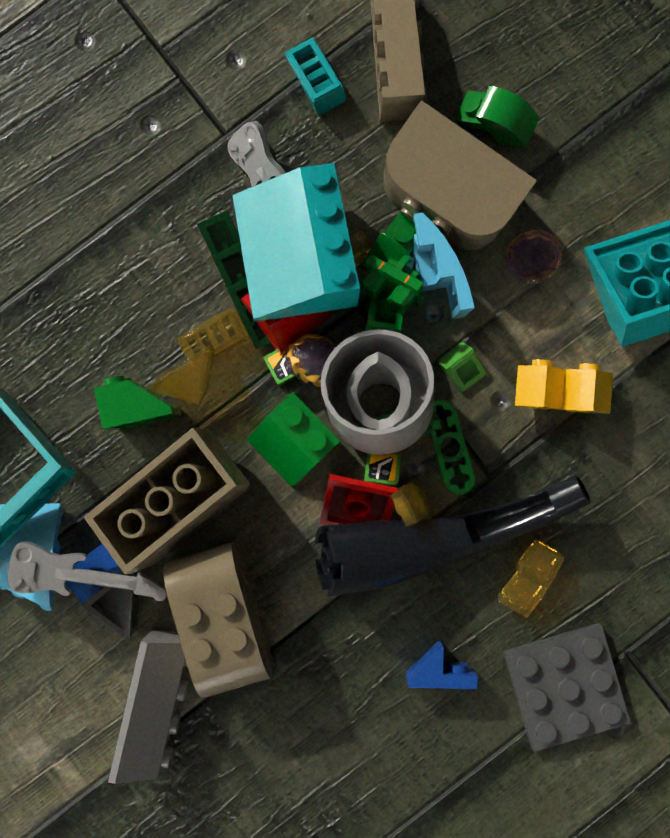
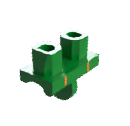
[361,255,424,315]

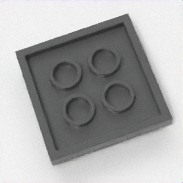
[503,623,631,752]

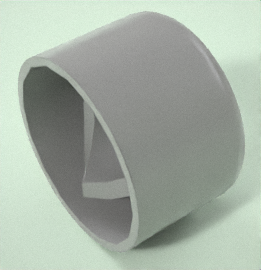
[321,329,434,455]

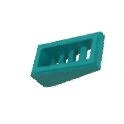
[284,37,346,115]

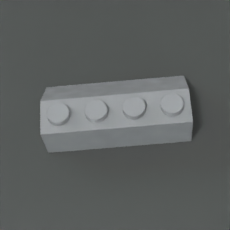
[108,627,189,784]

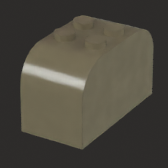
[383,100,537,250]
[84,427,251,575]
[163,538,275,699]

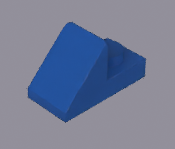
[406,640,478,689]

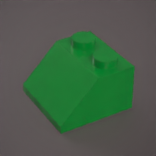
[94,376,184,430]
[246,392,340,487]

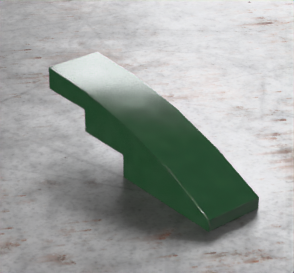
[197,210,271,349]

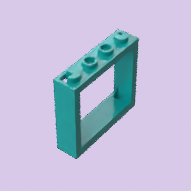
[0,388,77,548]

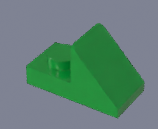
[360,212,416,270]
[365,289,403,333]

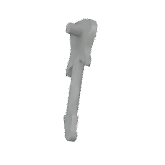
[228,121,286,187]
[8,541,167,601]

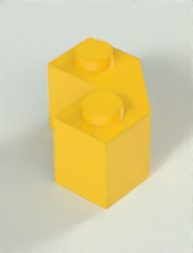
[515,359,613,414]

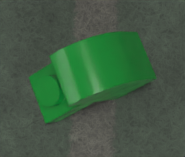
[454,86,540,148]

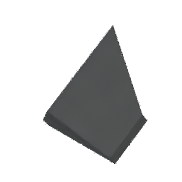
[82,570,141,638]

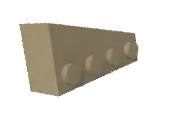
[370,0,427,122]

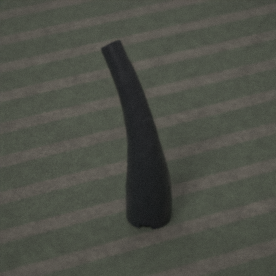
[315,475,591,596]

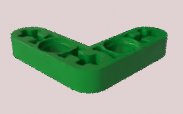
[373,400,475,495]

